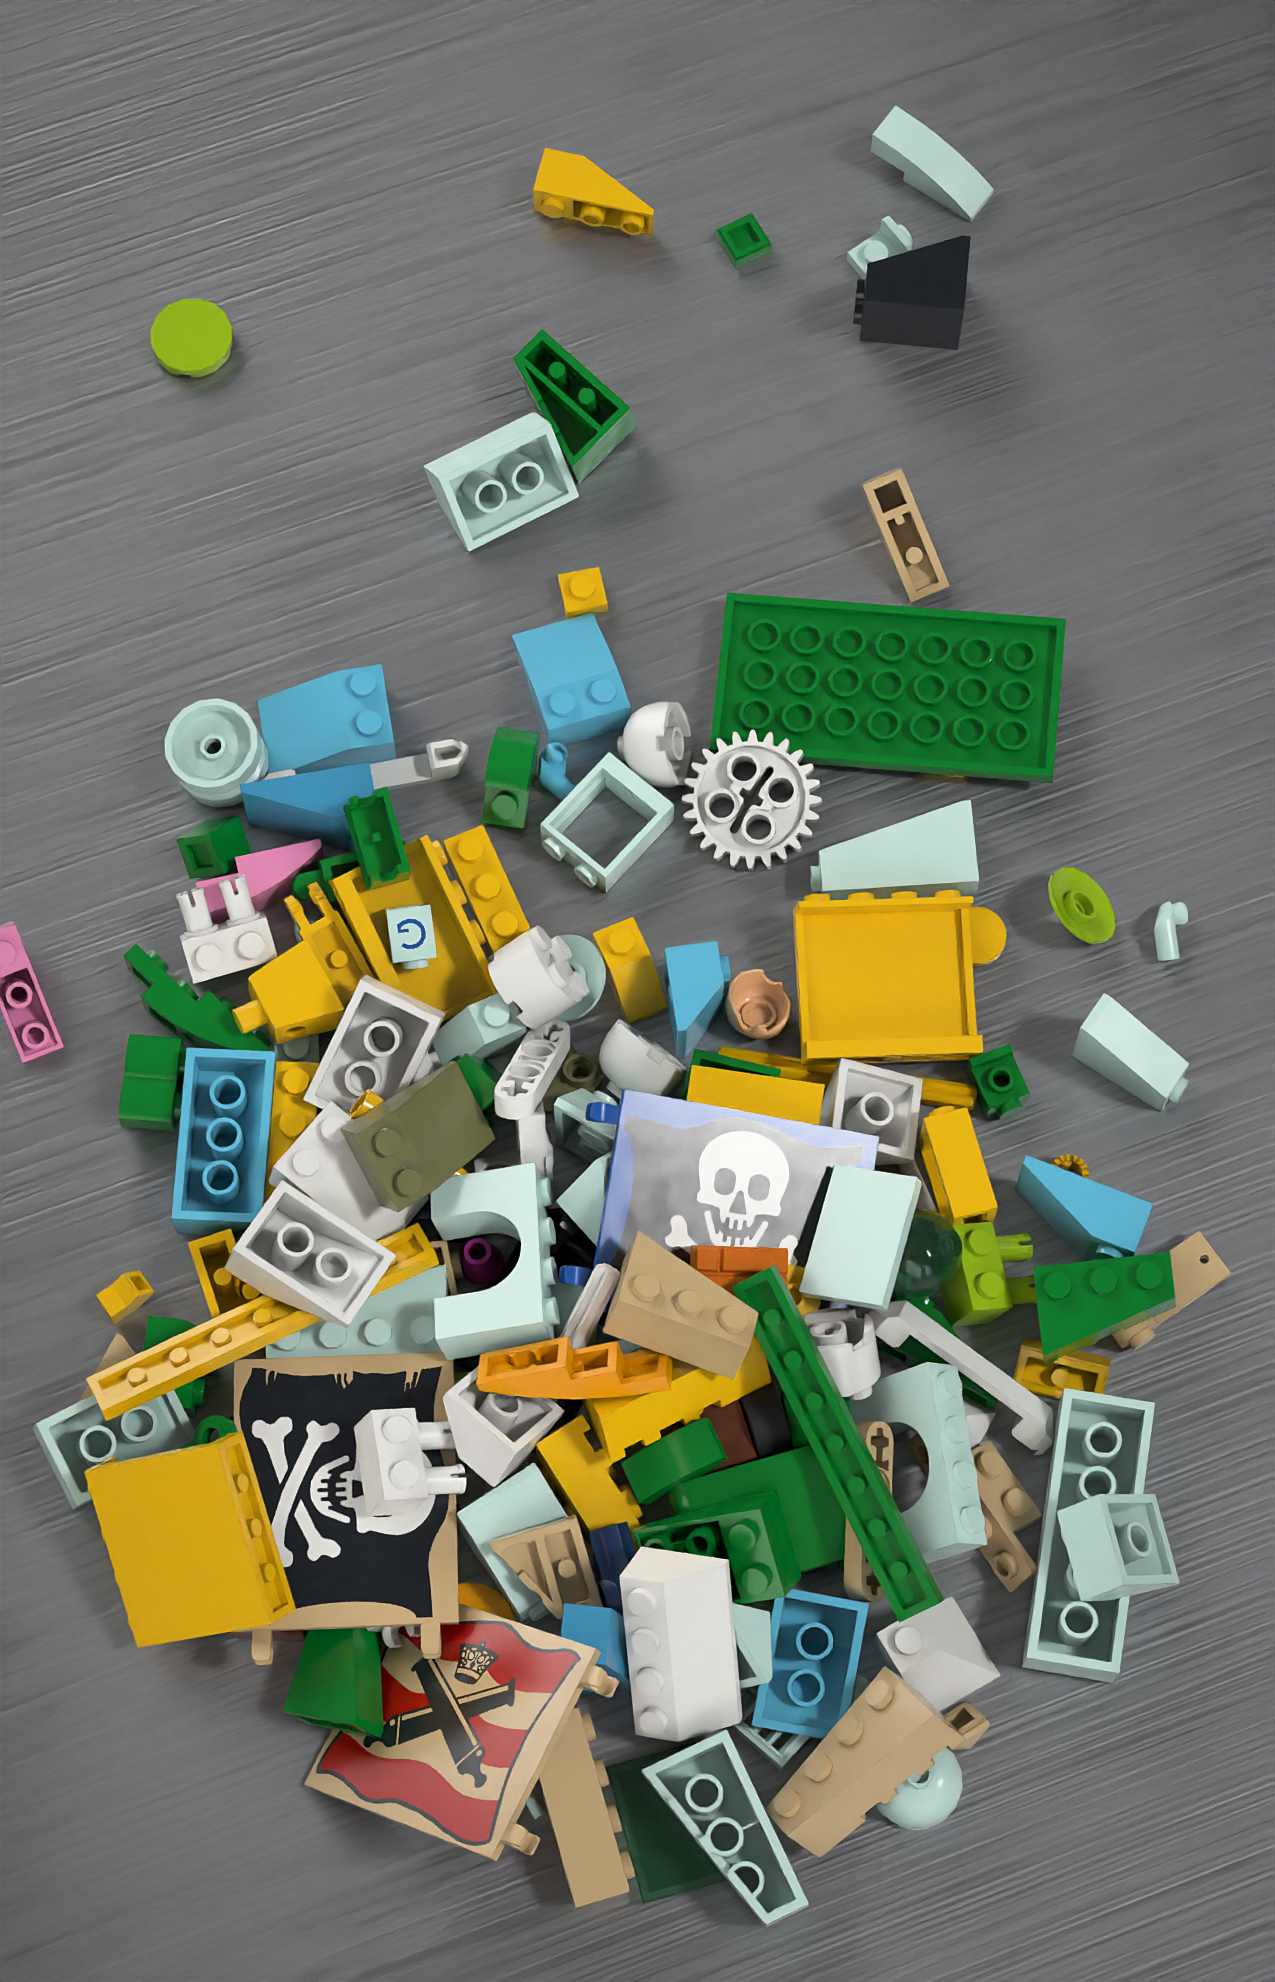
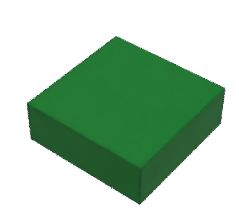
[716,213,772,269]

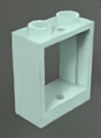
[540,752,674,893]

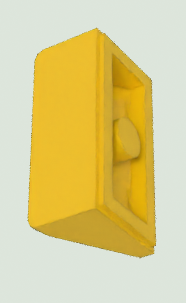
[1013,1337,1110,1399]

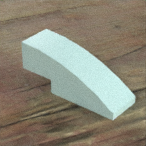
[871,105,994,222]

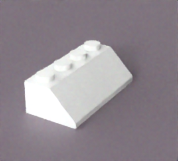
[619,1547,743,1742]

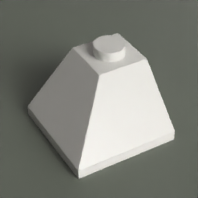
[819,1058,923,1165]
[442,1366,564,1488]
[873,1596,1000,1712]

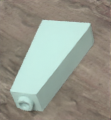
[810,800,979,900]

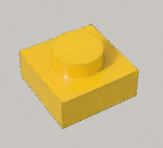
[558,567,608,619]

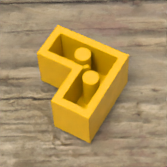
[188,1229,264,1319]

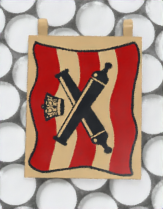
[304,1603,619,1862]

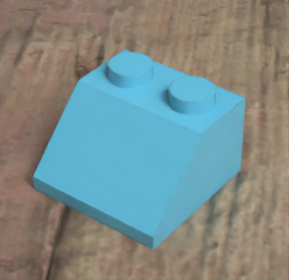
[664,941,731,1059]

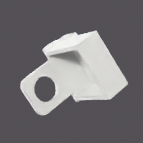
[474,1100,554,1188]

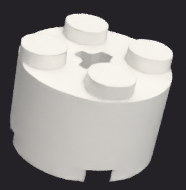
[488,925,590,1030]
[804,1308,881,1400]

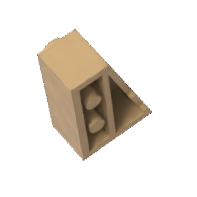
[603,1231,759,1379]

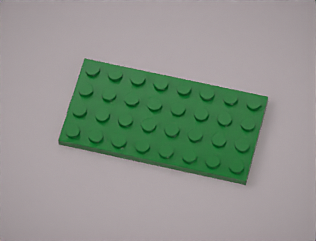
[709,593,1066,783]

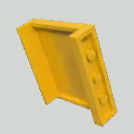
[793,890,983,1066]
[84,1431,296,1648]

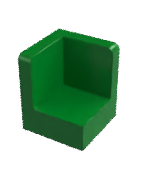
[176,815,251,879]

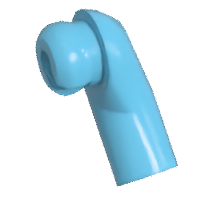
[538,742,576,802]

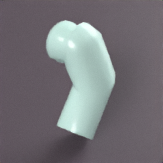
[1154,901,1188,961]

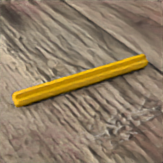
[718,1046,977,1111]

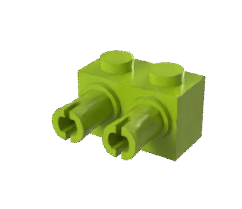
[929,1222,1037,1327]

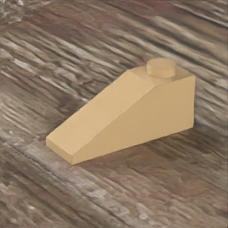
[860,467,950,602]

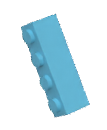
[171,1048,276,1235]

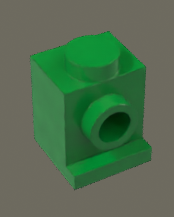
[966,1044,1030,1120]

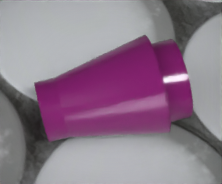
[460,1238,504,1285]

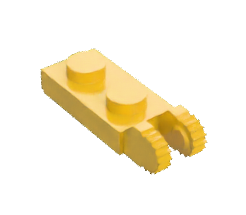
[283,882,375,1007]

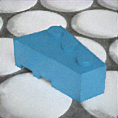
[560,1603,631,1695]

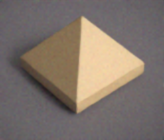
[943,1701,990,1750]

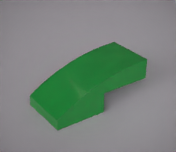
[621,1418,728,1504]

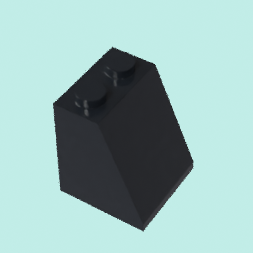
[853,235,971,350]

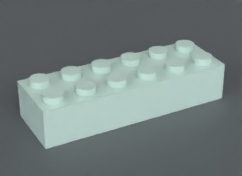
[1022,1388,1155,1683]

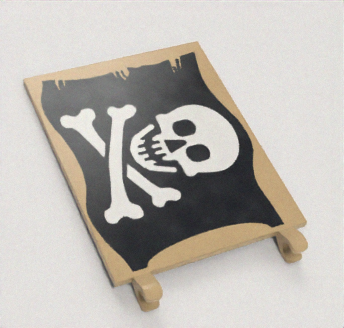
[234,1352,459,1666]

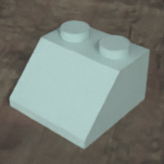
[1057,1494,1180,1602]

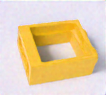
[918,1106,998,1231]

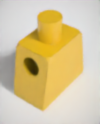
[232,939,344,1044]

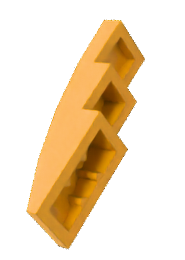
[477,1336,673,1399]

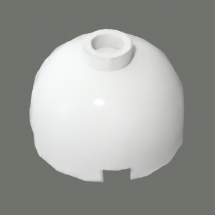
[617,701,692,788]
[599,1019,688,1099]

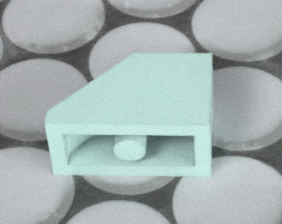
[431,993,527,1067]

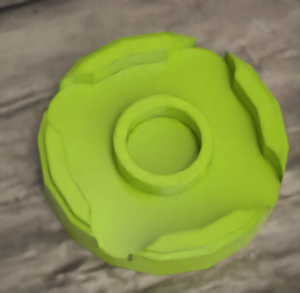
[151,298,233,378]

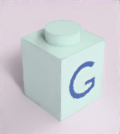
[385,903,437,970]

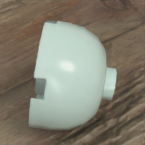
[875,1746,963,1830]

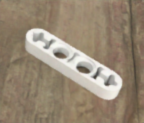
[494,1019,570,1120]

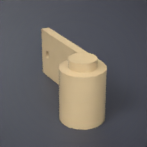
[1111,1231,1231,1350]

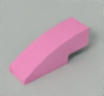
[196,839,324,924]

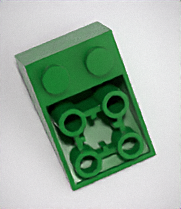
[632,1490,802,1604]

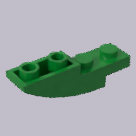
[124,943,272,1051]

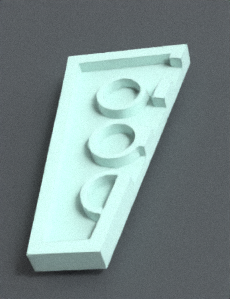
[266,1265,448,1358]

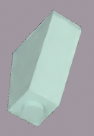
[1071,993,1190,1112]

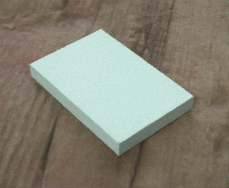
[799,1165,922,1311]

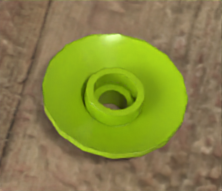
[1048,867,1116,944]

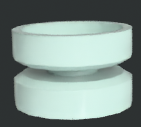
[165,698,269,808]

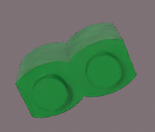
[118,1034,186,1131]

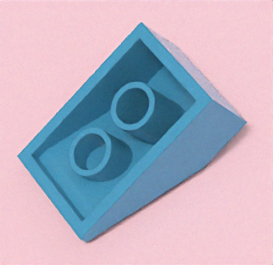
[240,762,374,851]

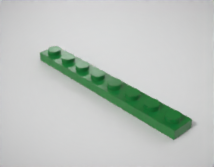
[732,1265,944,1623]

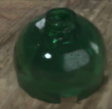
[893,1208,962,1301]

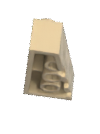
[765,1666,966,1858]
[538,1704,635,1908]

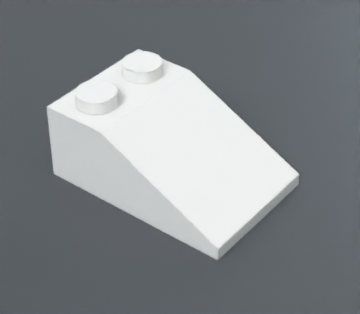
[303,975,446,1114]
[268,1101,429,1242]
[224,1180,396,1328]

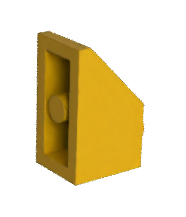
[593,917,668,1025]

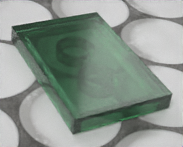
[606,1742,728,1905]

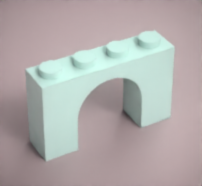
[430,1162,560,1360]
[849,1362,987,1564]

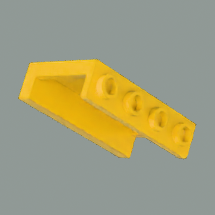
[328,835,499,1022]

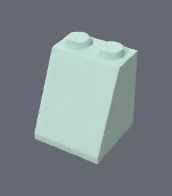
[456,1463,597,1623]

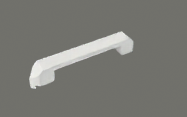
[260,739,469,790]
[863,1300,1054,1455]

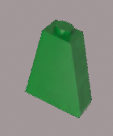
[283,1628,384,1738]

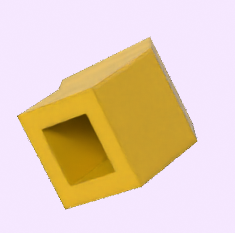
[96,1270,154,1324]

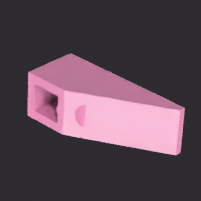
[0,920,64,1063]

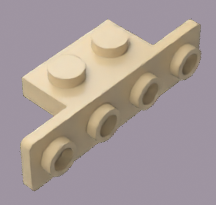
[908,1432,1042,1592]

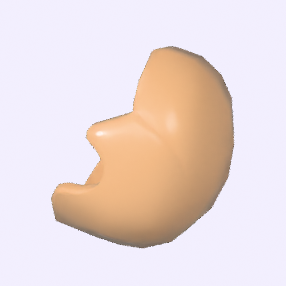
[725,969,792,1040]

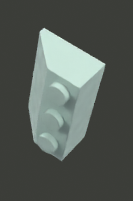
[423,412,579,551]

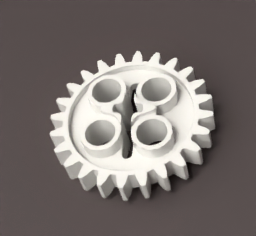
[682,730,822,871]

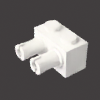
[176,875,278,984]
[354,1408,466,1516]

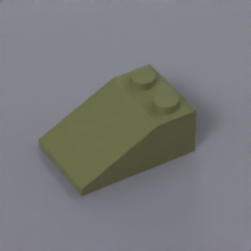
[340,1061,496,1212]

